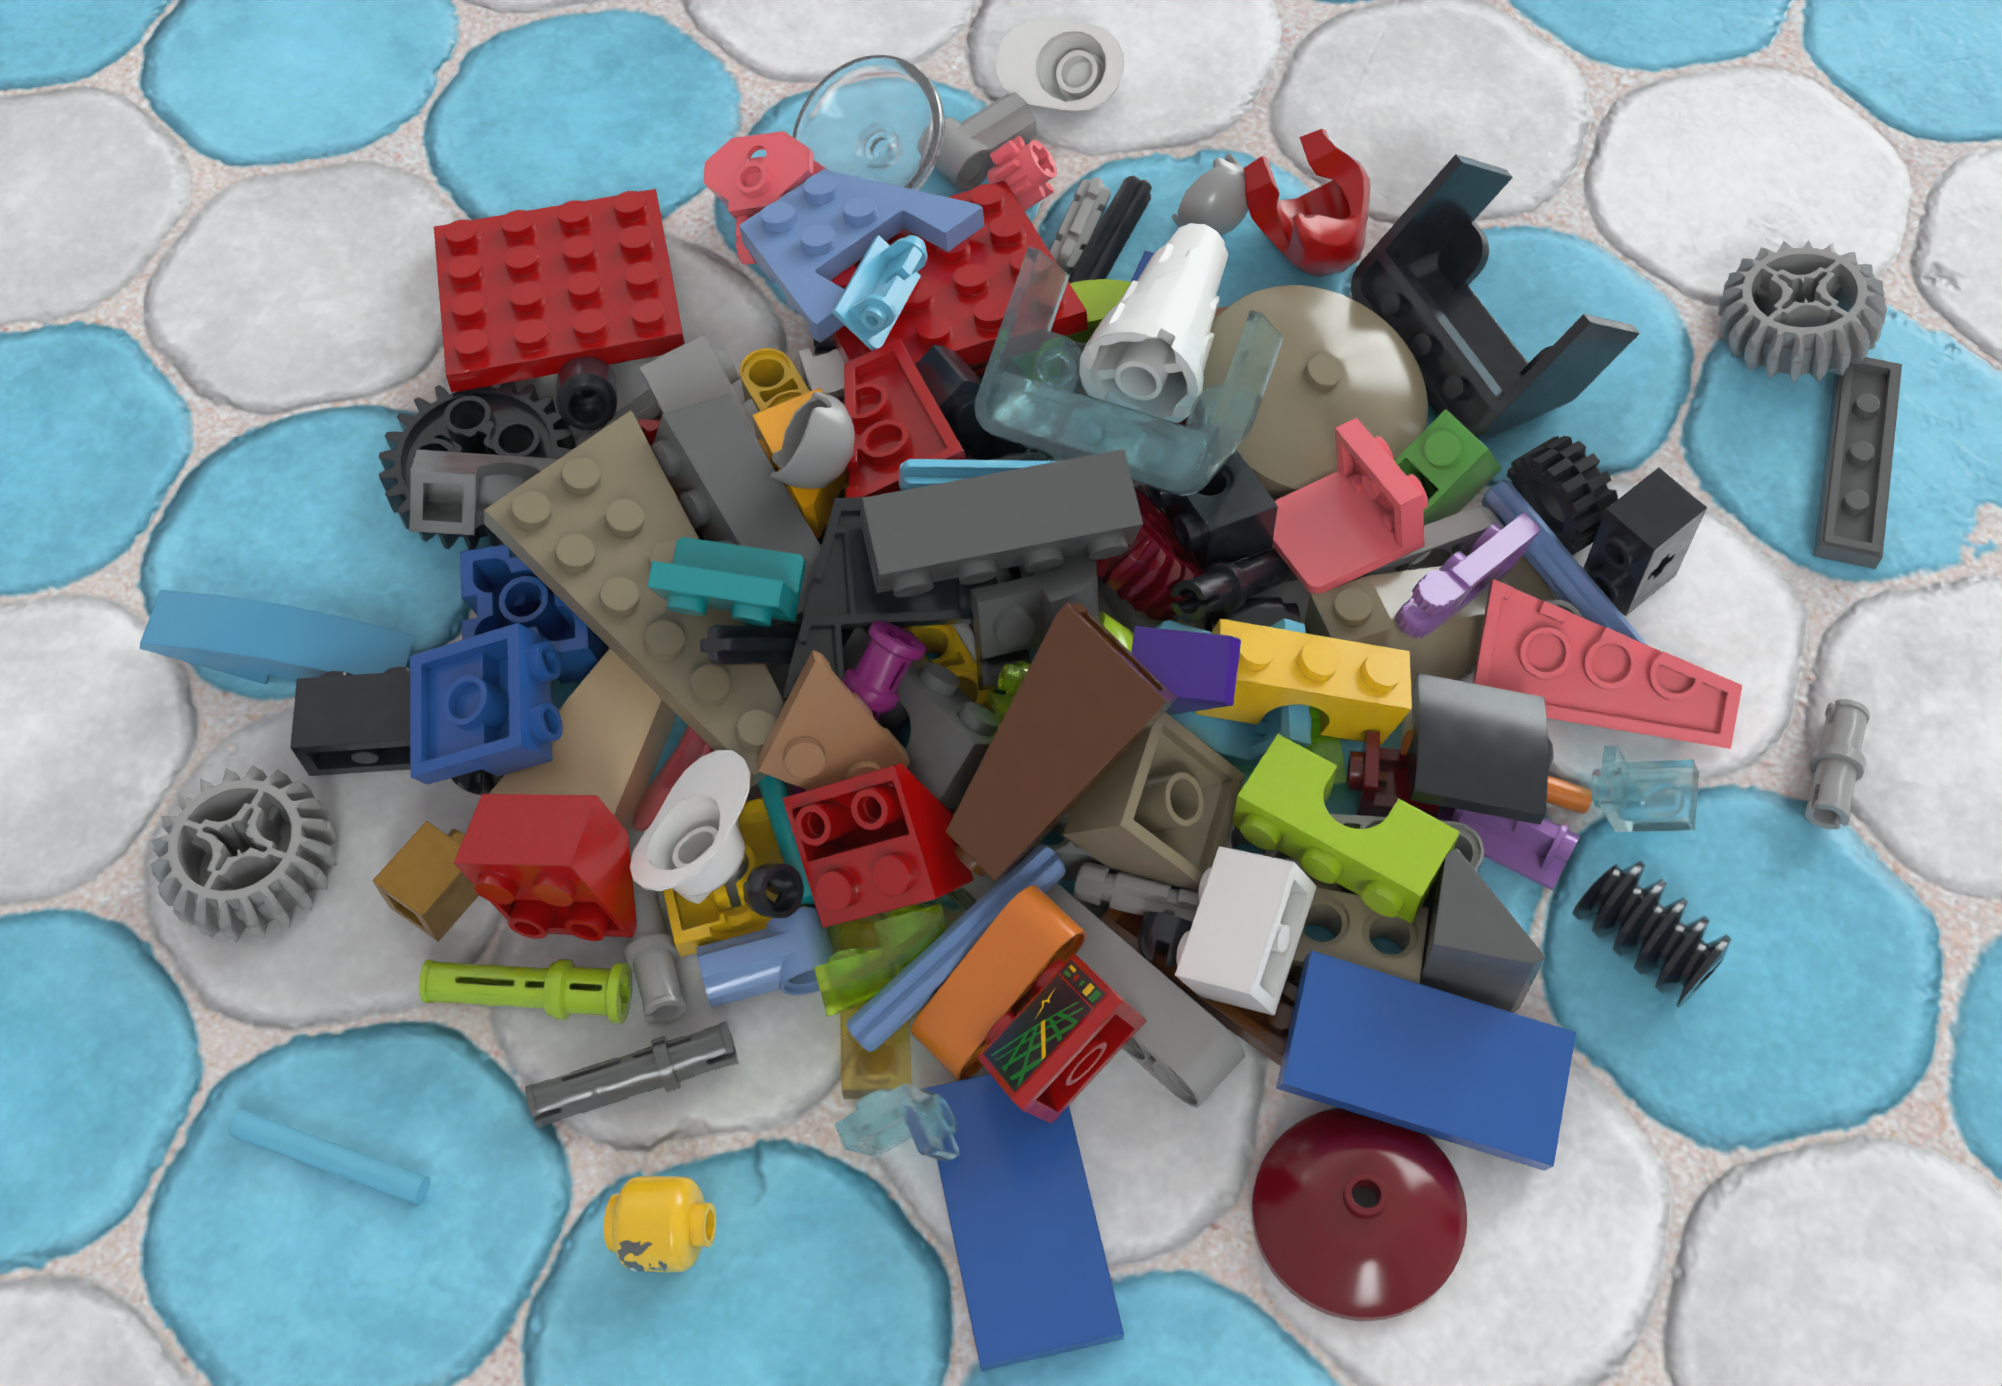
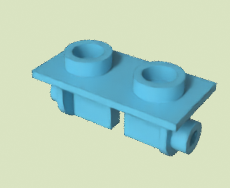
[831,235,928,351]

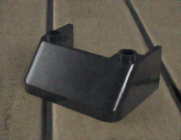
[1351,154,1640,441]

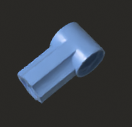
[696,907,840,1008]

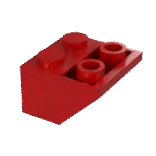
[782,763,974,928]
[453,794,637,941]

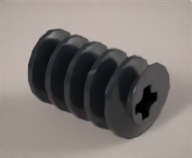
[1572,860,1731,1008]

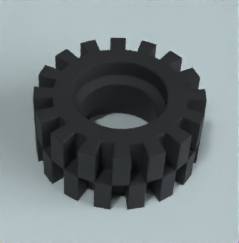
[1507,435,1618,555]

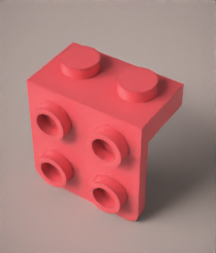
[1272,418,1428,593]

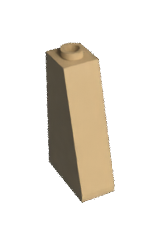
[489,648,677,834]

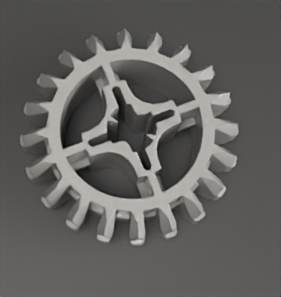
[1718,239,1887,383]
[150,765,337,942]

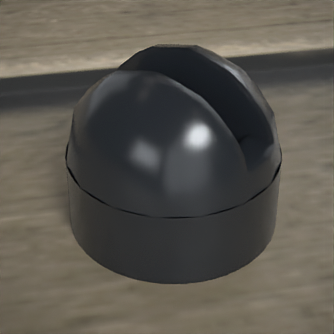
[743,863,804,919]
[1138,912,1192,967]

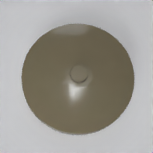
[1194,285,1428,498]

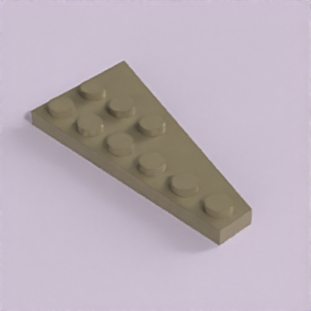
[484,410,785,788]

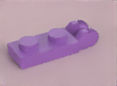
[1395,512,1541,639]

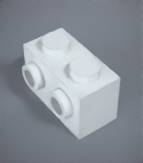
[1175,846,1317,1015]

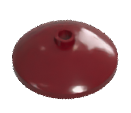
[1251,1108,1467,1321]

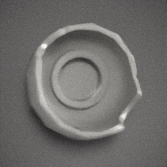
[1172,153,1248,236]
[770,392,855,489]

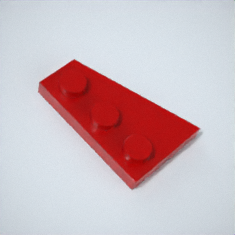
[844,338,967,498]

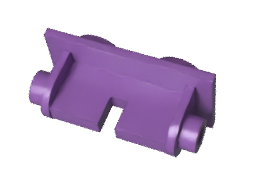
[1437,807,1580,891]

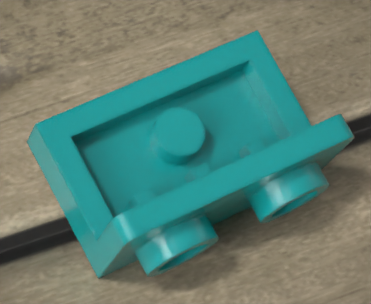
[647,537,806,626]

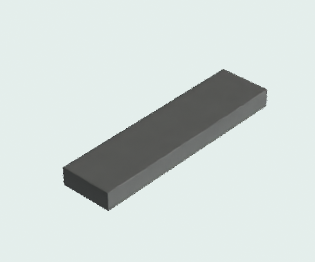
[1813,357,1902,569]

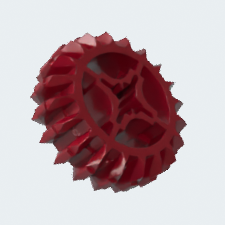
[1095,487,1204,621]

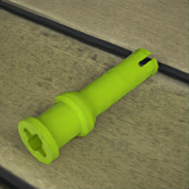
[419,959,632,1024]

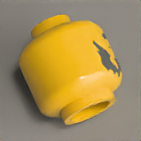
[604,1176,716,1273]

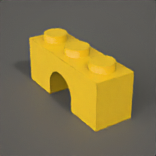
[1195,619,1412,745]

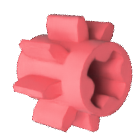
[987,136,1057,211]

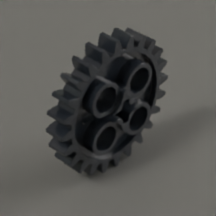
[379,382,576,550]

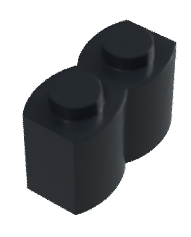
[915,345,1036,460]

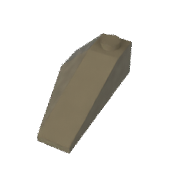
[1304,556,1556,688]

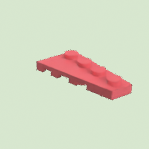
[1472,579,1743,749]

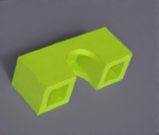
[1232,734,1460,924]

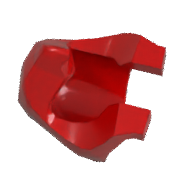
[1243,129,1371,277]

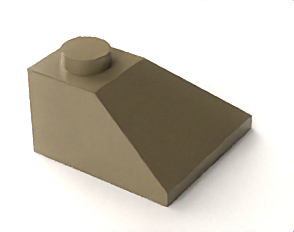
[1063,712,1245,892]

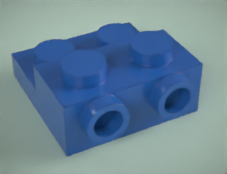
[410,623,563,785]

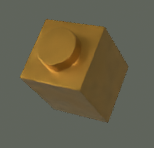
[372,821,479,942]

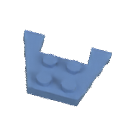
[739,169,985,343]

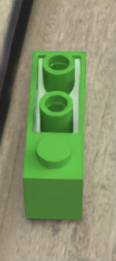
[1394,409,1502,525]

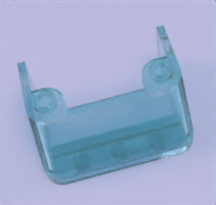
[975,246,1284,496]

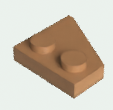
[756,650,910,790]

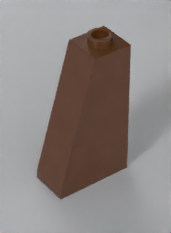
[946,603,1178,881]

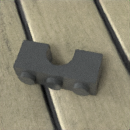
[409,450,558,535]
[843,627,1000,809]

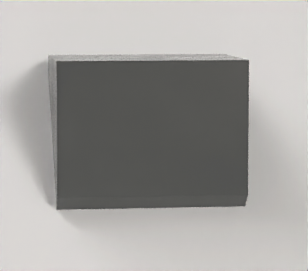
[1419,848,1546,1013]

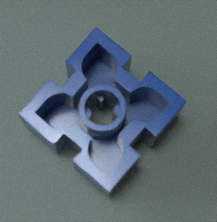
[460,545,609,684]

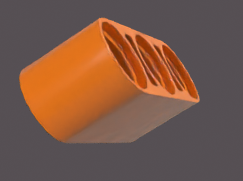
[911,885,1087,1081]

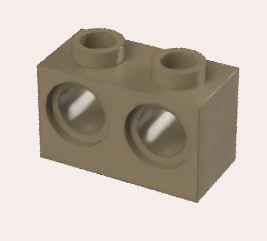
[1286,882,1429,987]

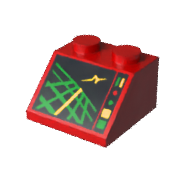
[977,953,1147,1124]

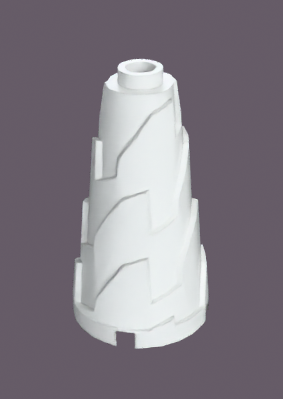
[1079,223,1229,429]

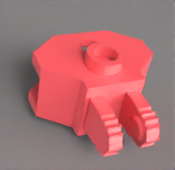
[704,131,827,265]

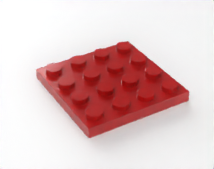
[830,180,1088,366]
[434,189,685,393]

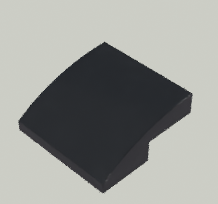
[1406,673,1548,825]

